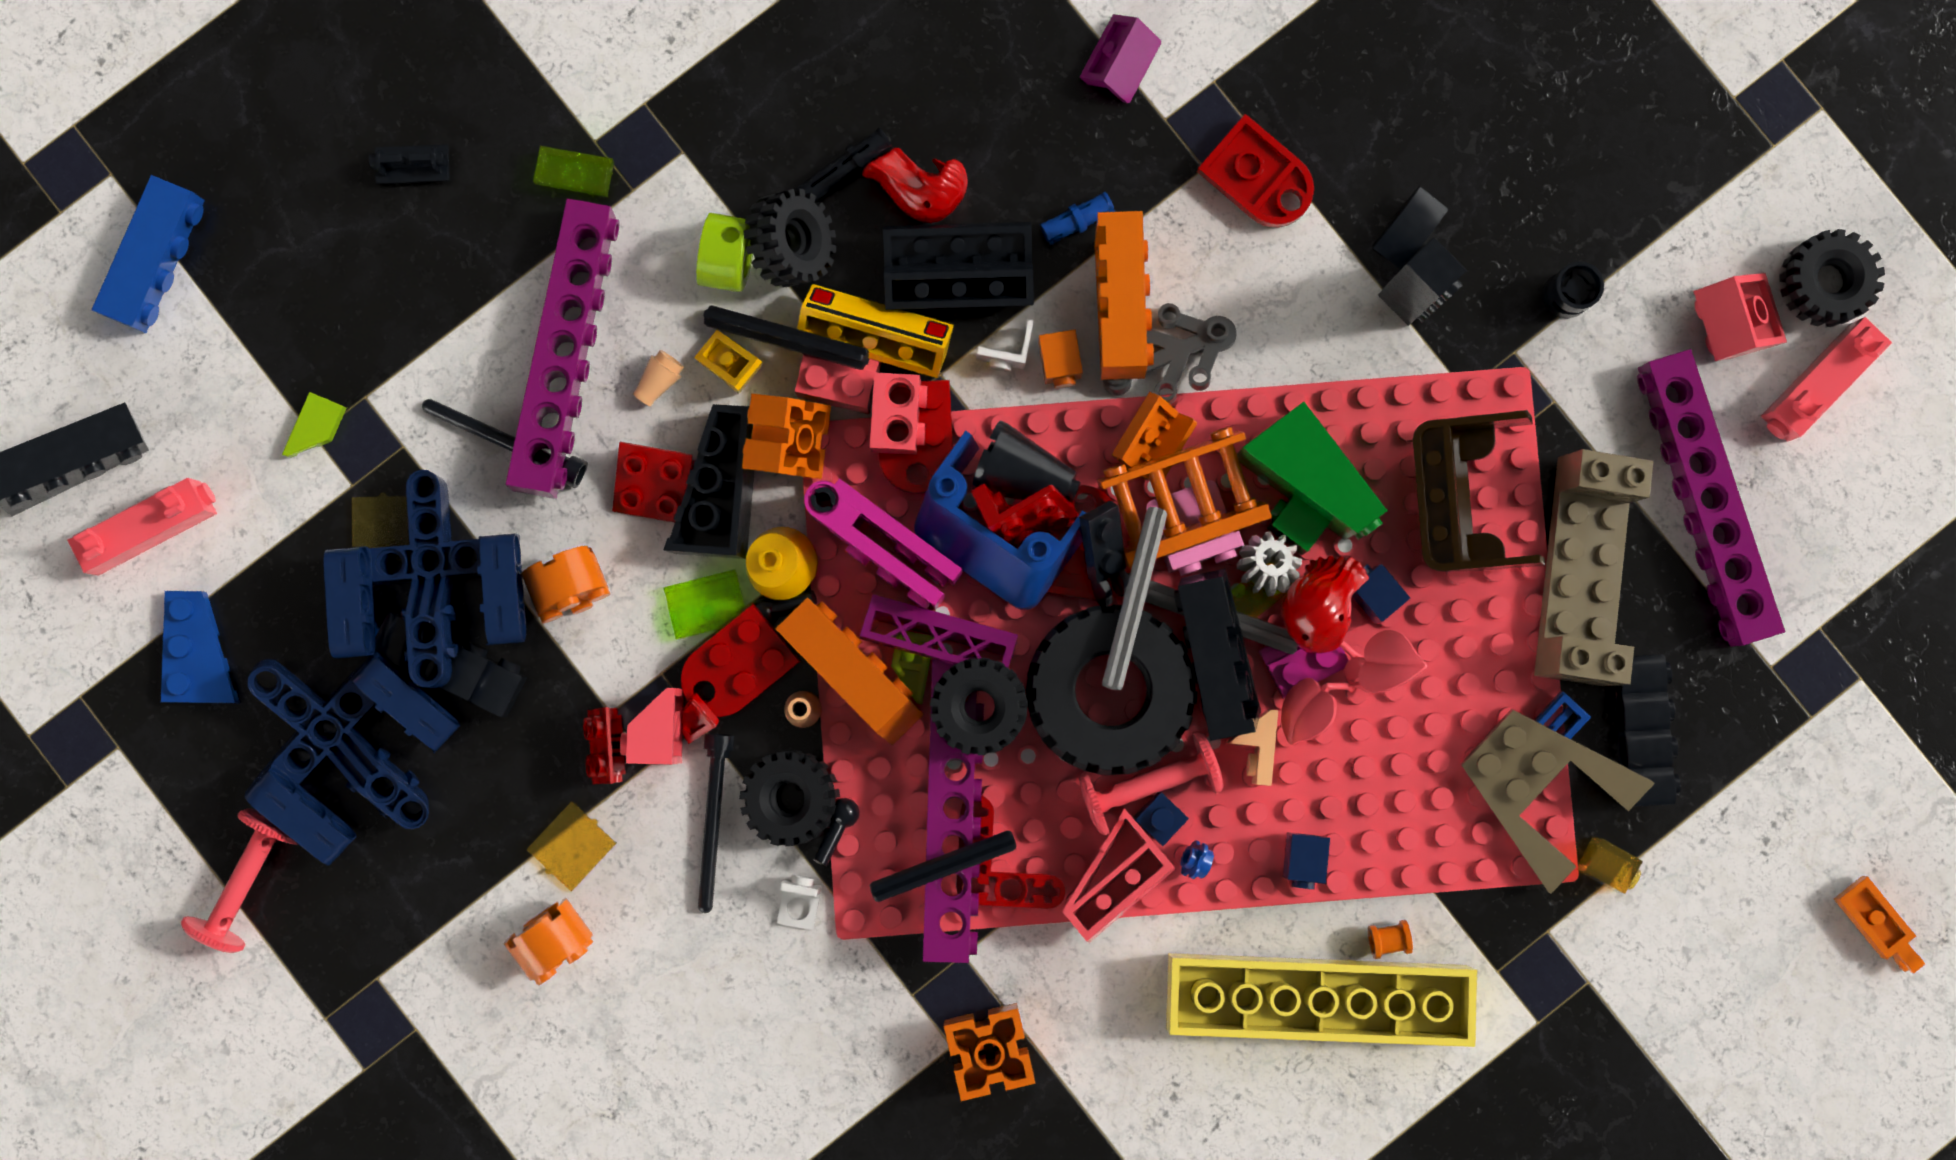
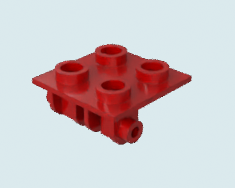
[612,441,696,523]
[583,707,626,784]

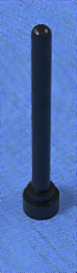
[422,399,588,488]
[698,733,735,913]

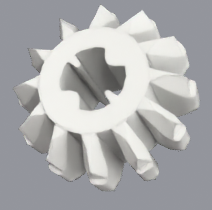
[1237,531,1302,597]

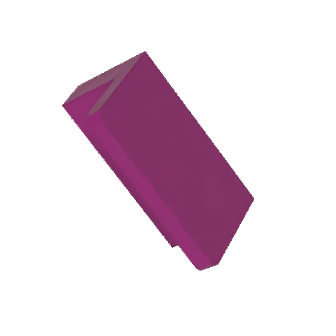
[1080,14,1161,103]

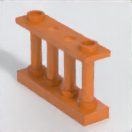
[1097,426,1272,568]

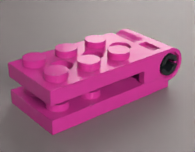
[804,478,963,610]

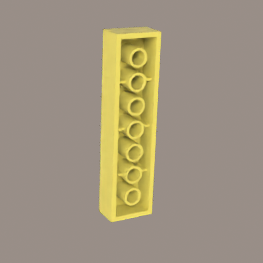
[1166,953,1477,1047]

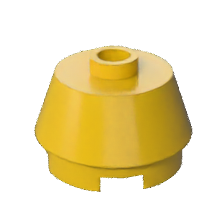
[746,526,818,600]

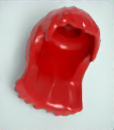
[862,147,968,223]
[1281,556,1369,654]

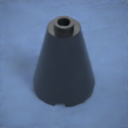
[972,420,1081,502]

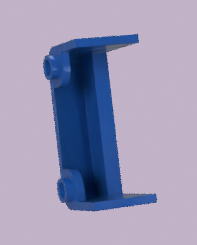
[914,431,1086,610]

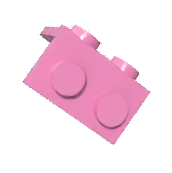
[1146,480,1244,576]

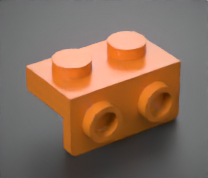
[1112,391,1197,481]

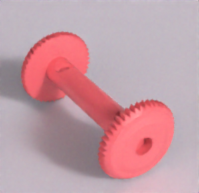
[1079,731,1223,835]
[181,809,298,953]

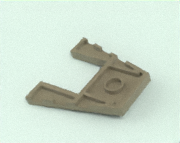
[1461,709,1655,894]

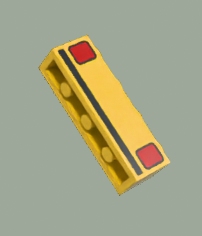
[797,284,954,378]

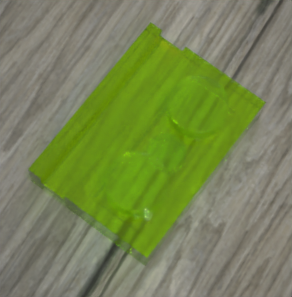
[663,569,746,640]

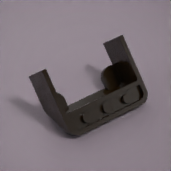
[1413,410,1545,572]

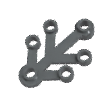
[1103,303,1236,404]

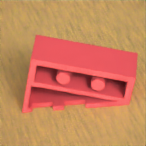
[1062,808,1175,943]

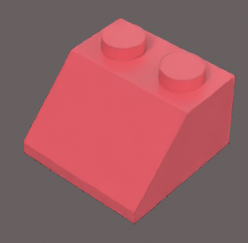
[1694,273,1787,361]
[795,354,882,414]
[620,688,684,765]

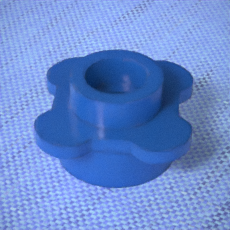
[1181,840,1214,879]

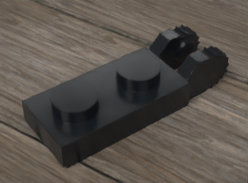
[1079,501,1129,607]

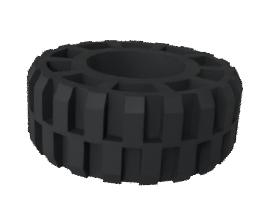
[1026,604,1198,775]

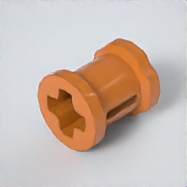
[1368,920,1413,959]

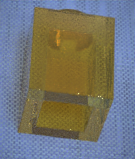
[1577,837,1643,894]

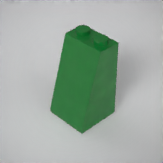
[1237,402,1388,540]

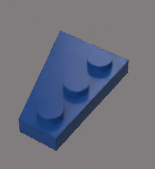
[161,591,240,703]

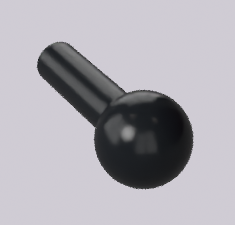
[753,590,817,625]
[813,798,860,867]

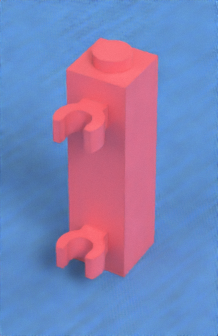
[1761,317,1892,442]
[67,478,217,576]

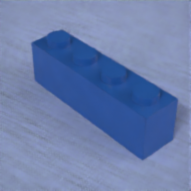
[92,175,205,333]

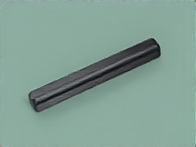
[870,830,1016,902]

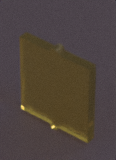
[352,493,410,561]
[527,801,617,892]

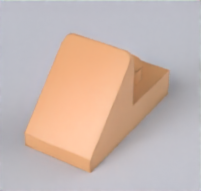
[1226,710,1278,786]

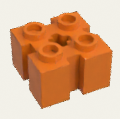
[742,393,831,479]
[944,1003,1036,1101]

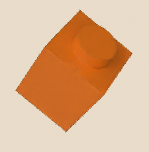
[1038,329,1083,388]

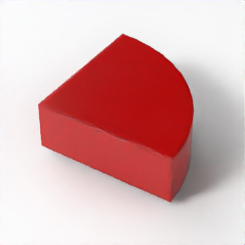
[681,693,720,744]

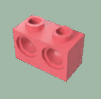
[870,372,927,455]

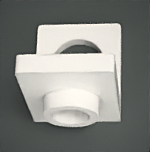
[976,319,1034,372]
[777,875,822,930]

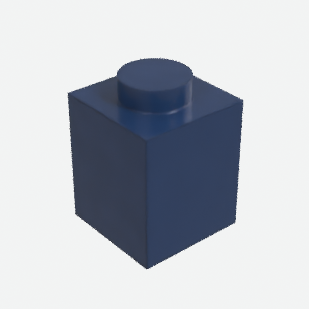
[1352,564,1410,624]
[1133,792,1189,846]
[1283,832,1330,889]

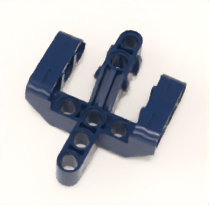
[324,470,526,689]
[244,652,460,865]

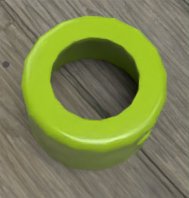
[696,213,753,292]

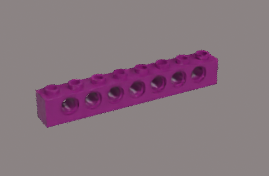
[505,198,620,499]
[1637,349,1786,647]
[923,656,984,963]

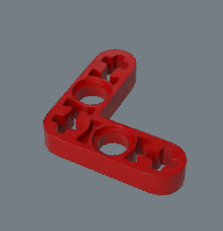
[956,796,1066,909]

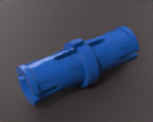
[1040,192,1115,245]

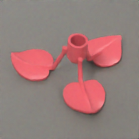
[1281,601,1428,746]

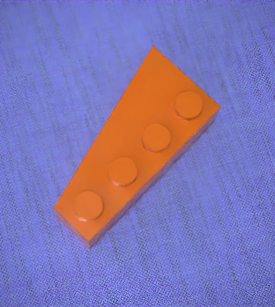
[1094,211,1154,380]
[775,597,924,745]

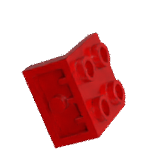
[971,484,1077,549]

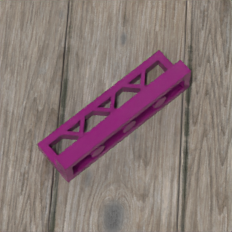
[860,594,1018,668]

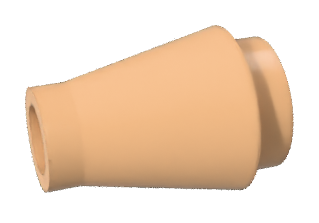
[633,350,684,407]
[784,691,821,728]

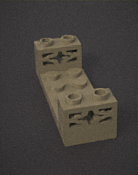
[1534,449,1654,686]

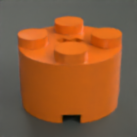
[521,546,611,624]
[503,898,593,986]

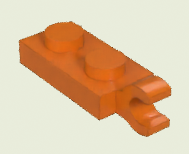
[1834,876,1925,974]

